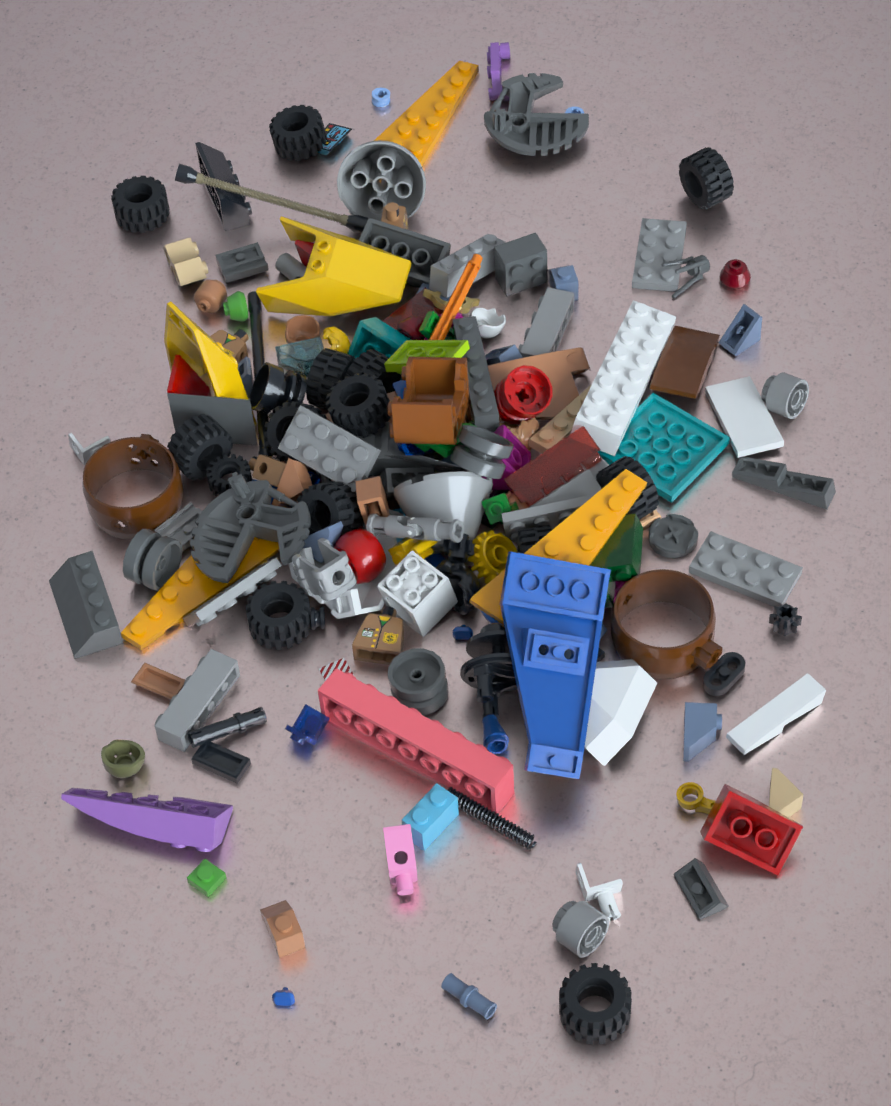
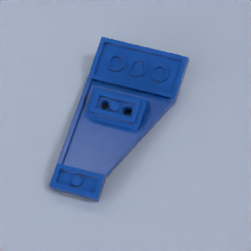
[500,552,611,779]

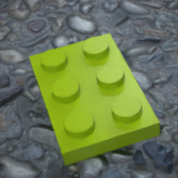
[384,340,470,374]

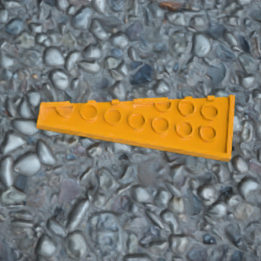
[374,61,479,166]
[470,469,647,625]
[121,537,280,650]

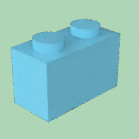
[402,783,459,851]

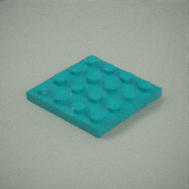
[594,393,730,503]

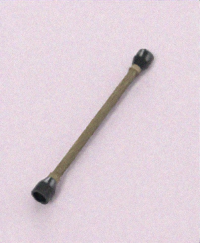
[175,164,369,234]

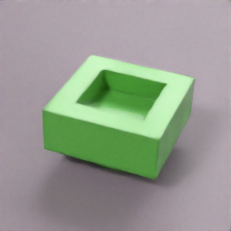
[187,859,226,897]

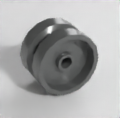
[450,425,514,479]
[123,529,182,592]
[388,648,448,716]

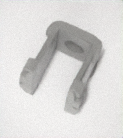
[292,538,357,601]

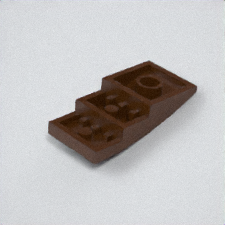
[650,326,720,399]

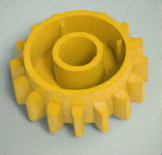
[468,530,518,584]

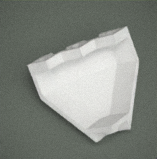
[289,534,397,619]
[585,659,657,766]

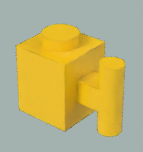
[388,532,438,566]

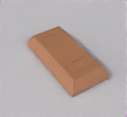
[131,663,185,700]

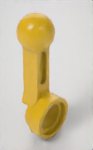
[676,782,716,814]

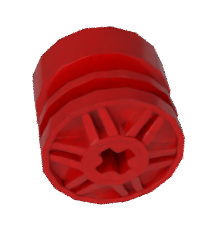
[494,365,552,425]

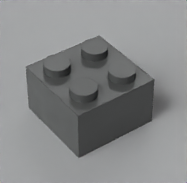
[494,232,548,297]

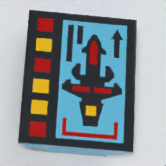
[317,123,352,155]

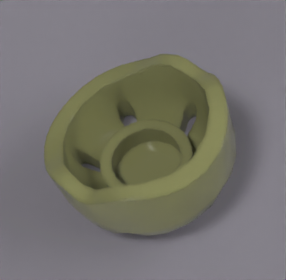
[101,739,145,778]

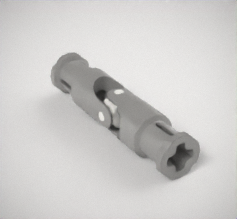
[366,514,464,543]

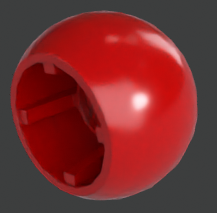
[334,529,386,584]

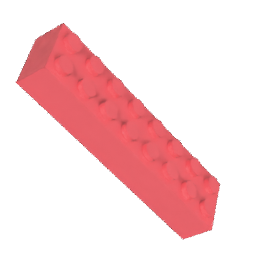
[318,668,514,814]

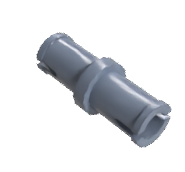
[441,973,497,1020]

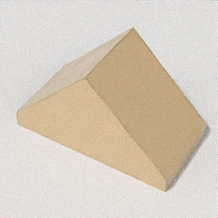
[769,768,803,818]

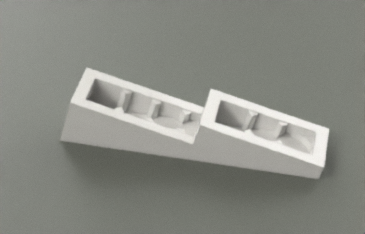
[726,673,826,755]

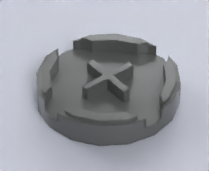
[648,514,698,558]

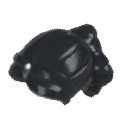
[436,559,481,615]

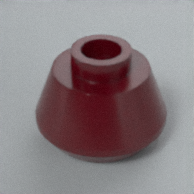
[719,259,751,289]
[397,316,425,340]

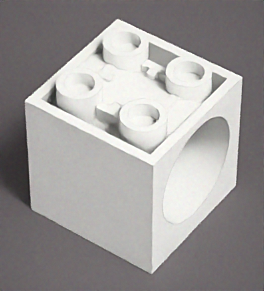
[377,550,458,637]

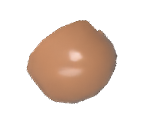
[285,315,320,350]

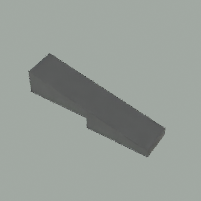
[732,457,836,510]

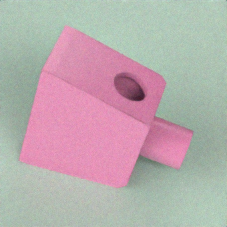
[383,824,418,895]

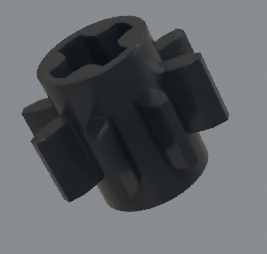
[442,533,475,562]
[769,603,802,636]

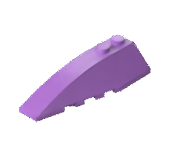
[61,788,233,852]

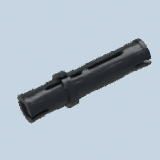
[188,707,267,748]

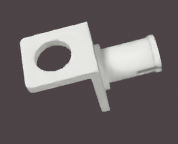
[68,433,111,465]
[575,863,623,922]

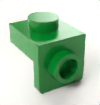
[482,493,519,525]

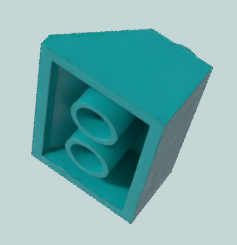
[347,317,411,380]

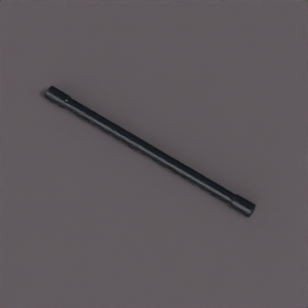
[247,291,273,457]

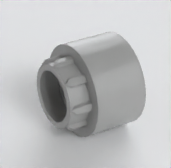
[761,372,809,419]
[552,901,609,958]

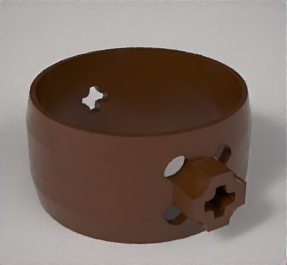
[82,434,183,540]
[611,569,723,679]

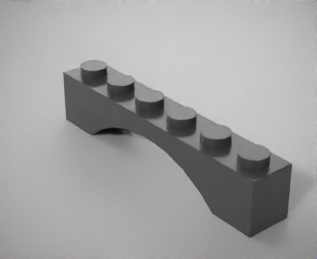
[453,316,500,433]

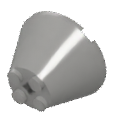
[337,140,426,221]
[394,472,493,554]

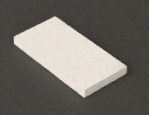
[705,376,784,458]

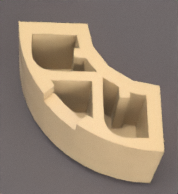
[163,238,209,286]

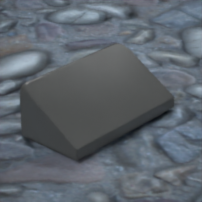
[674,858,728,919]

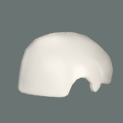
[469,308,506,338]

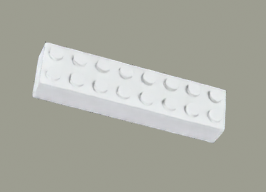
[569,300,676,456]

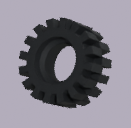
[206,454,252,496]

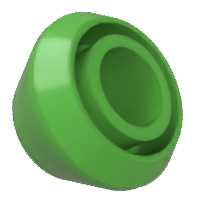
[223,291,248,322]

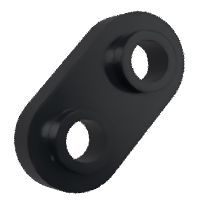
[703,652,746,696]

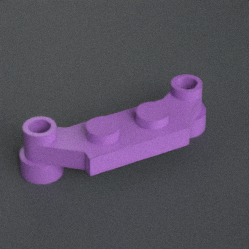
[487,42,510,102]

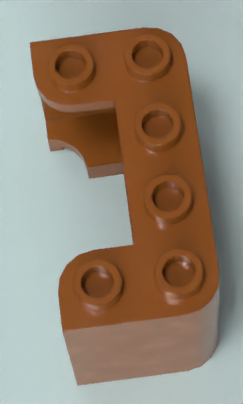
[388,357,469,445]

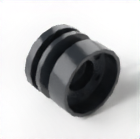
[250,362,307,414]

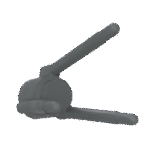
[662,255,710,298]

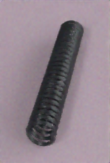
[448,787,537,850]

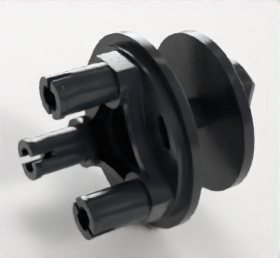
[460,623,521,719]

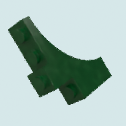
[590,514,643,608]

